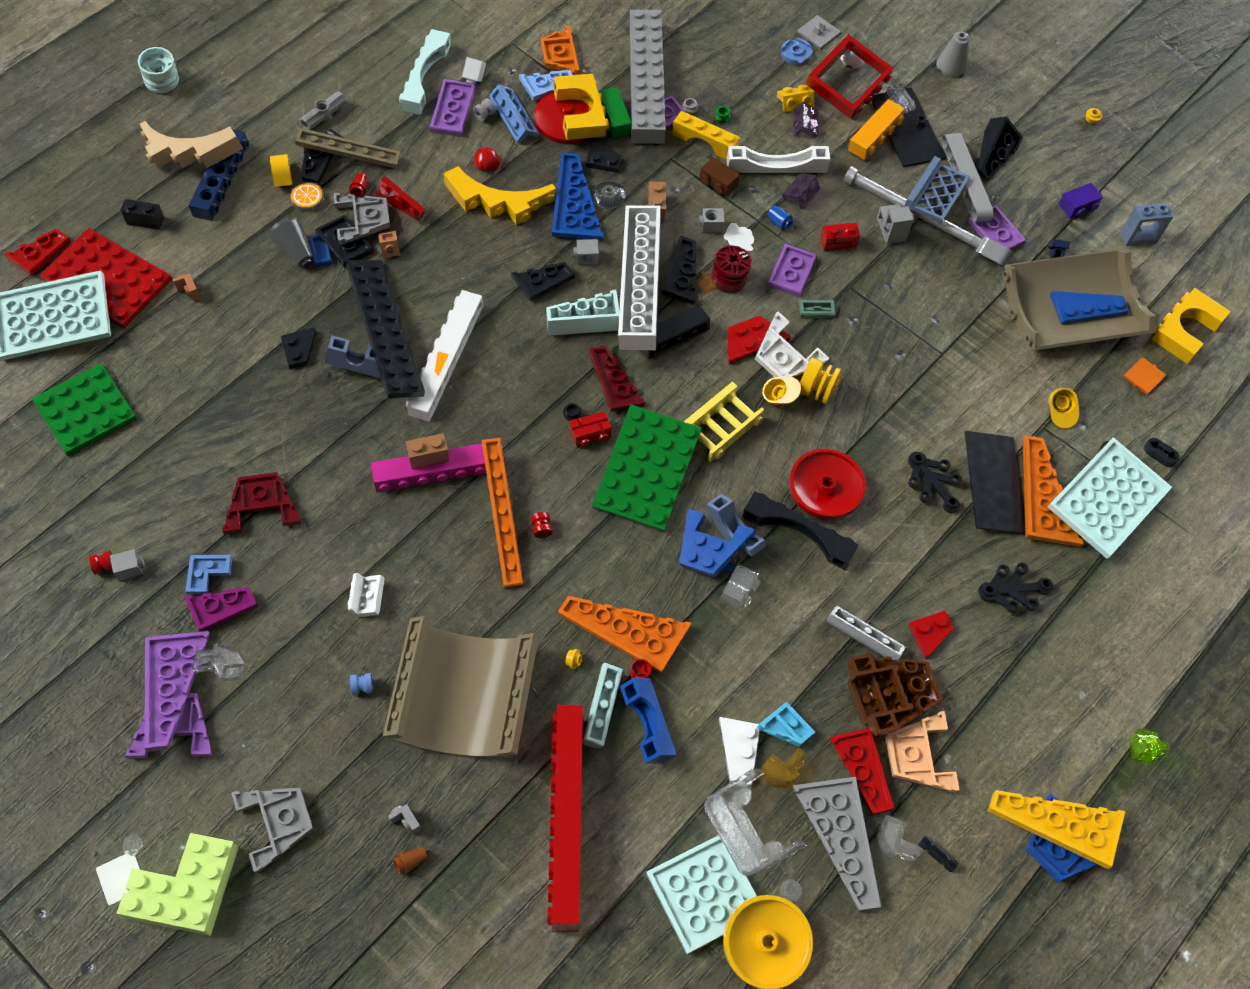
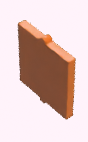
[1123,357,1166,395]

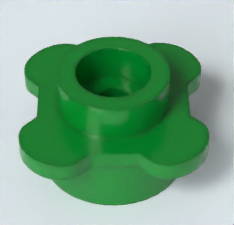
[715,106,731,122]

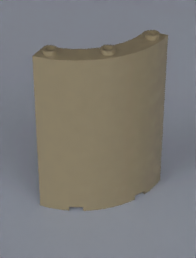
[1003,249,1156,350]

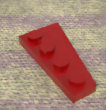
[830,728,894,815]

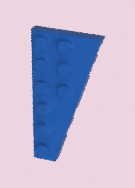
[552,152,604,241]

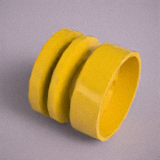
[800,357,841,405]

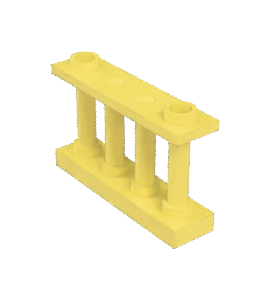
[684,382,764,463]

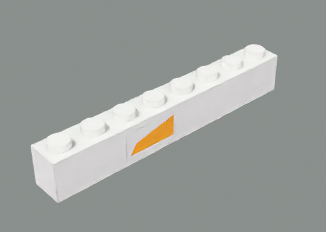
[406,290,483,422]

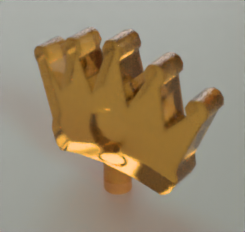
[698,272,715,293]

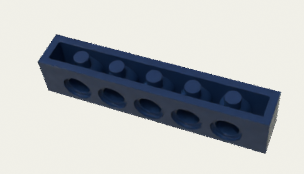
[188,129,249,221]

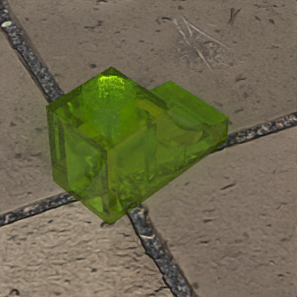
[1130,729,1168,762]

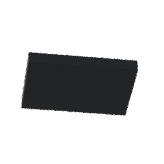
[315,215,373,268]

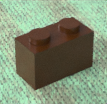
[699,157,740,197]

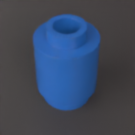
[767,206,793,230]

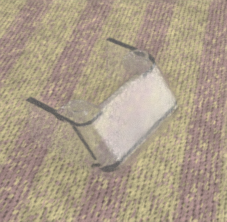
[704,768,807,876]

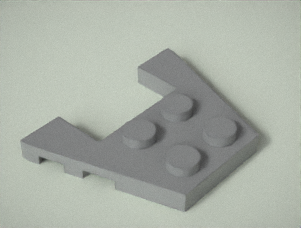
[333,193,390,245]
[231,788,314,874]

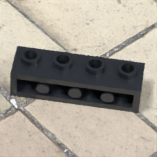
[642,304,710,359]

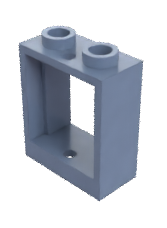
[1120,203,1173,246]

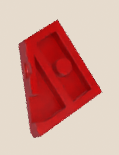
[908,610,954,659]

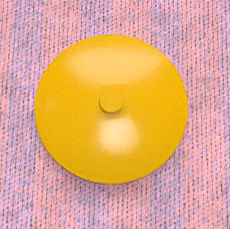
[723,895,813,989]

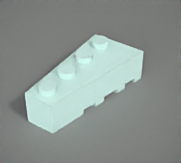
[546,289,620,336]

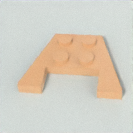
[885,711,960,793]

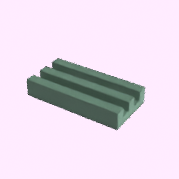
[798,300,836,318]

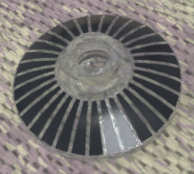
[592,181,626,209]

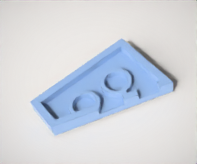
[519,70,573,101]

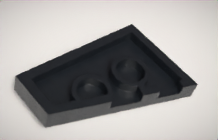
[511,262,575,301]

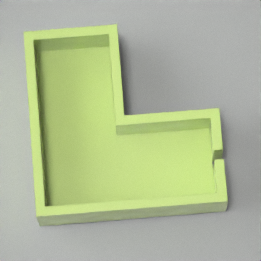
[116,833,239,936]

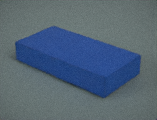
[309,234,332,267]

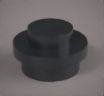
[563,403,582,421]

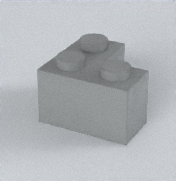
[877,204,914,244]

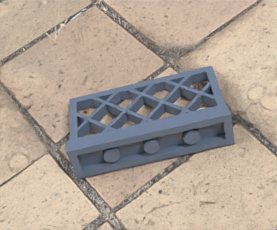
[905,156,970,223]

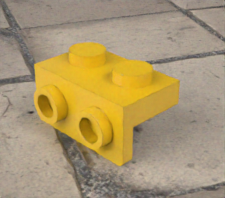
[777,85,815,112]

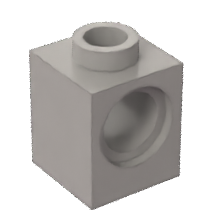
[699,208,724,233]
[573,239,599,265]

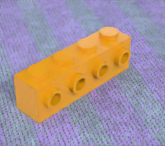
[848,99,905,160]

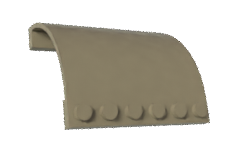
[383,616,539,757]

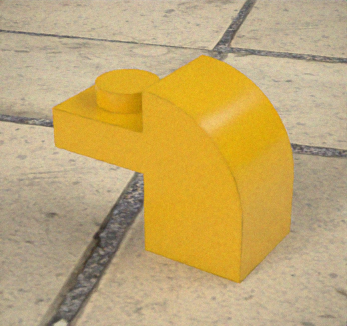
[270,154,293,187]

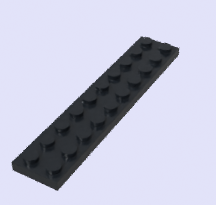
[346,260,425,399]

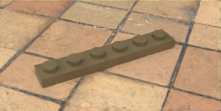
[295,128,400,169]

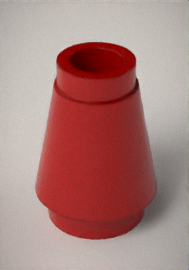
[349,173,367,198]

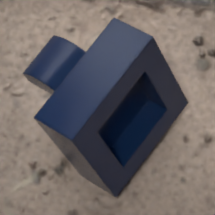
[1048,239,1070,257]

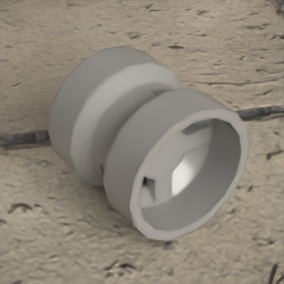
[473,98,496,121]

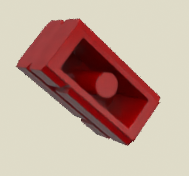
[820,222,860,251]
[569,411,612,447]

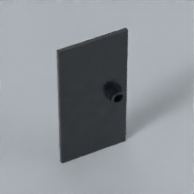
[871,87,946,167]
[964,431,1026,534]

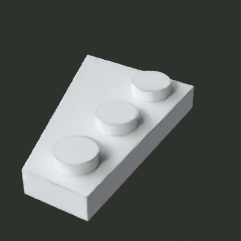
[719,717,760,787]

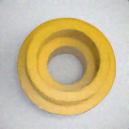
[1086,108,1102,124]
[565,649,582,669]

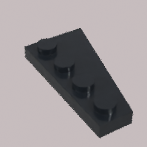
[661,235,696,305]

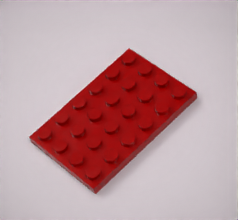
[39,228,172,328]

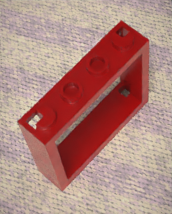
[806,34,894,119]

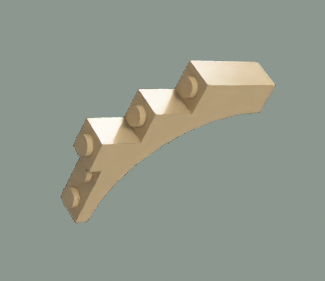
[140,121,243,168]

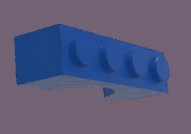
[620,677,677,764]

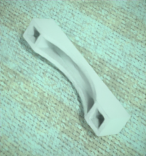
[399,29,451,115]

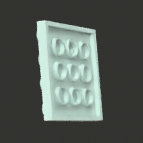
[646,833,757,955]

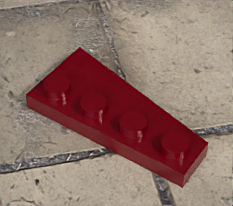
[588,346,646,412]

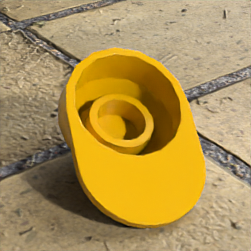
[763,377,801,405]
[1048,388,1079,428]

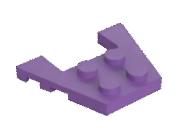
[126,693,212,759]

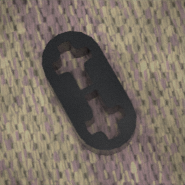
[1144,438,1180,467]

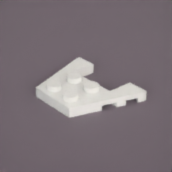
[755,312,829,378]

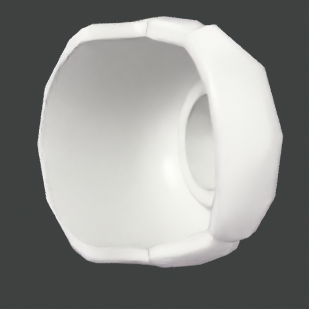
[840,49,864,69]

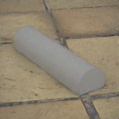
[826,605,906,660]

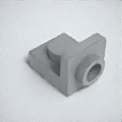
[388,804,422,835]

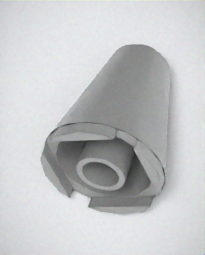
[936,32,970,78]

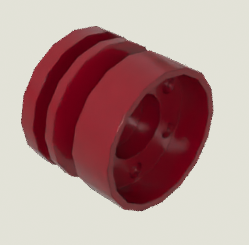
[711,245,752,293]

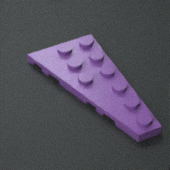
[145,631,210,752]

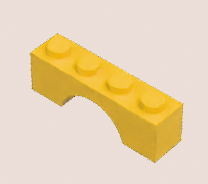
[672,111,740,159]

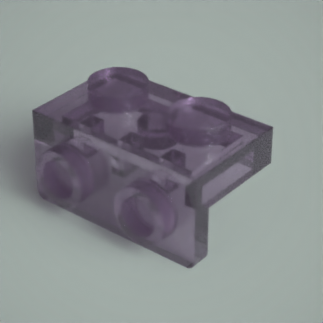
[793,102,819,138]
[782,174,820,209]

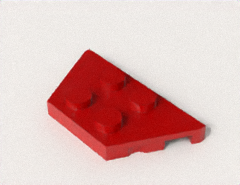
[727,315,791,364]

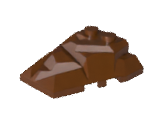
[848,654,943,736]

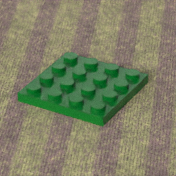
[32,363,137,456]

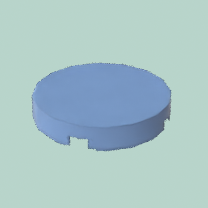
[781,38,813,65]

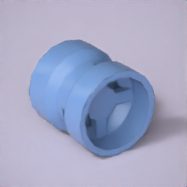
[350,673,374,695]

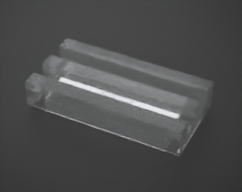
[886,84,916,113]

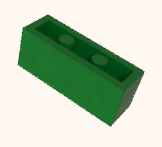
[599,87,632,138]

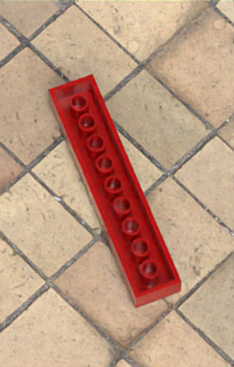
[547,705,583,932]

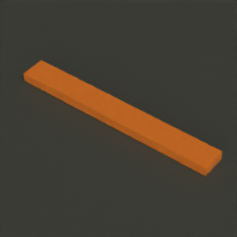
[482,437,524,588]

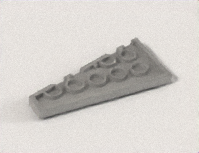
[792,777,881,911]

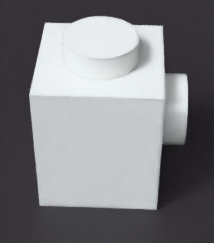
[462,57,486,84]

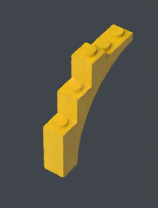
[444,166,556,225]

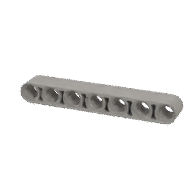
[942,133,994,223]

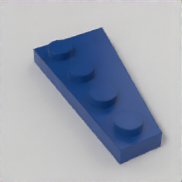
[1050,291,1129,324]

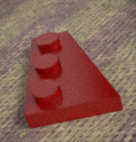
[376,176,425,221]
[4,229,71,275]

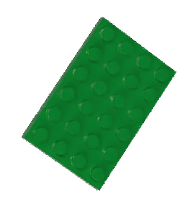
[592,404,702,532]

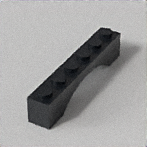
[742,491,859,570]

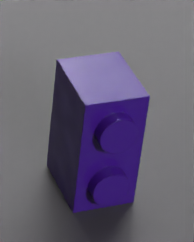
[1059,183,1103,219]

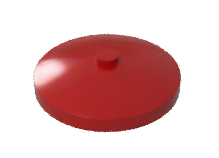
[535,92,591,144]
[789,449,866,520]

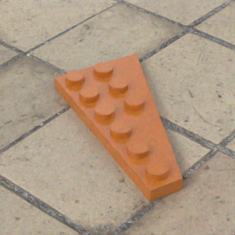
[1023,435,1084,547]
[558,596,692,674]

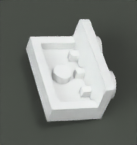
[348,573,385,617]

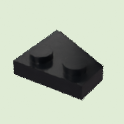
[586,139,622,173]
[280,327,317,369]

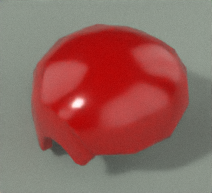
[473,147,501,172]

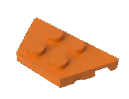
[540,25,579,75]

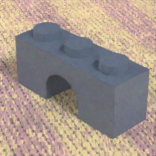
[325,335,380,378]

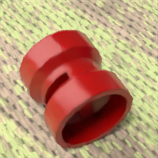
[531,512,553,538]
[89,550,113,575]
[630,659,652,679]

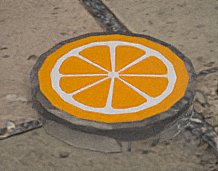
[290,182,325,213]

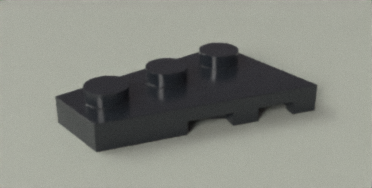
[302,147,334,185]

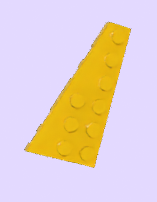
[988,790,1125,869]

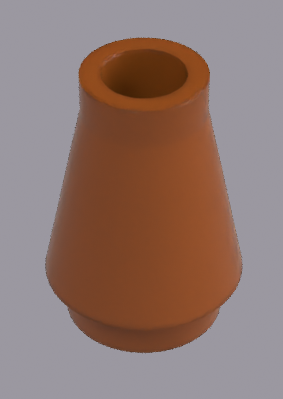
[393,847,428,874]

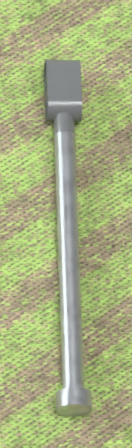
[844,167,1013,267]

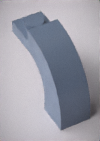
[707,494,766,556]

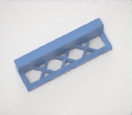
[489,84,540,143]

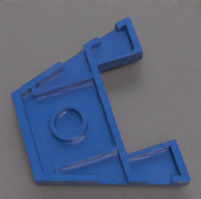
[679,509,756,577]
[1025,793,1098,882]

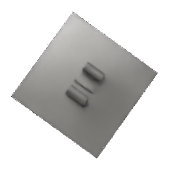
[797,15,841,49]

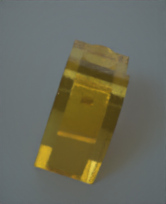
[758,748,805,788]

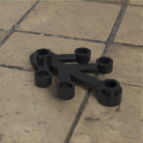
[908,452,962,513]
[978,562,1053,614]

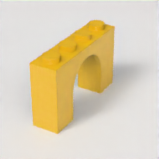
[553,74,609,140]
[1151,288,1231,364]

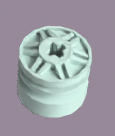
[138,47,179,93]

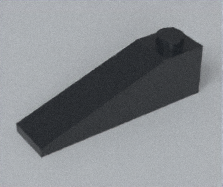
[978,116,1023,181]

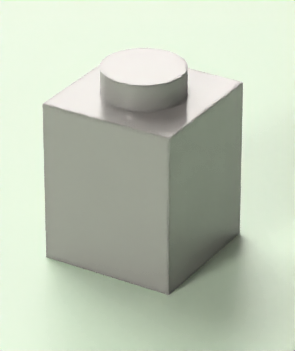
[110,549,145,581]

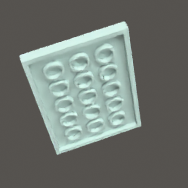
[0,271,111,361]
[1047,437,1172,559]

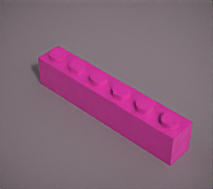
[371,443,486,492]

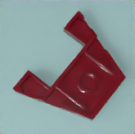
[222,472,301,535]

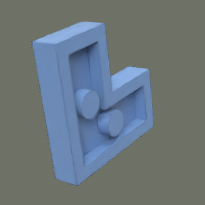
[185,555,232,595]

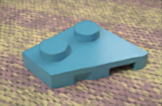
[757,702,815,747]

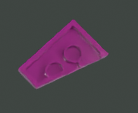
[184,587,258,632]

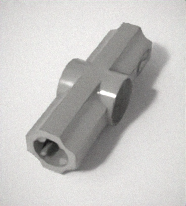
[299,91,347,130]

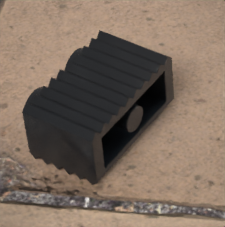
[120,199,164,230]

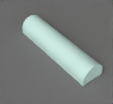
[582,662,623,748]

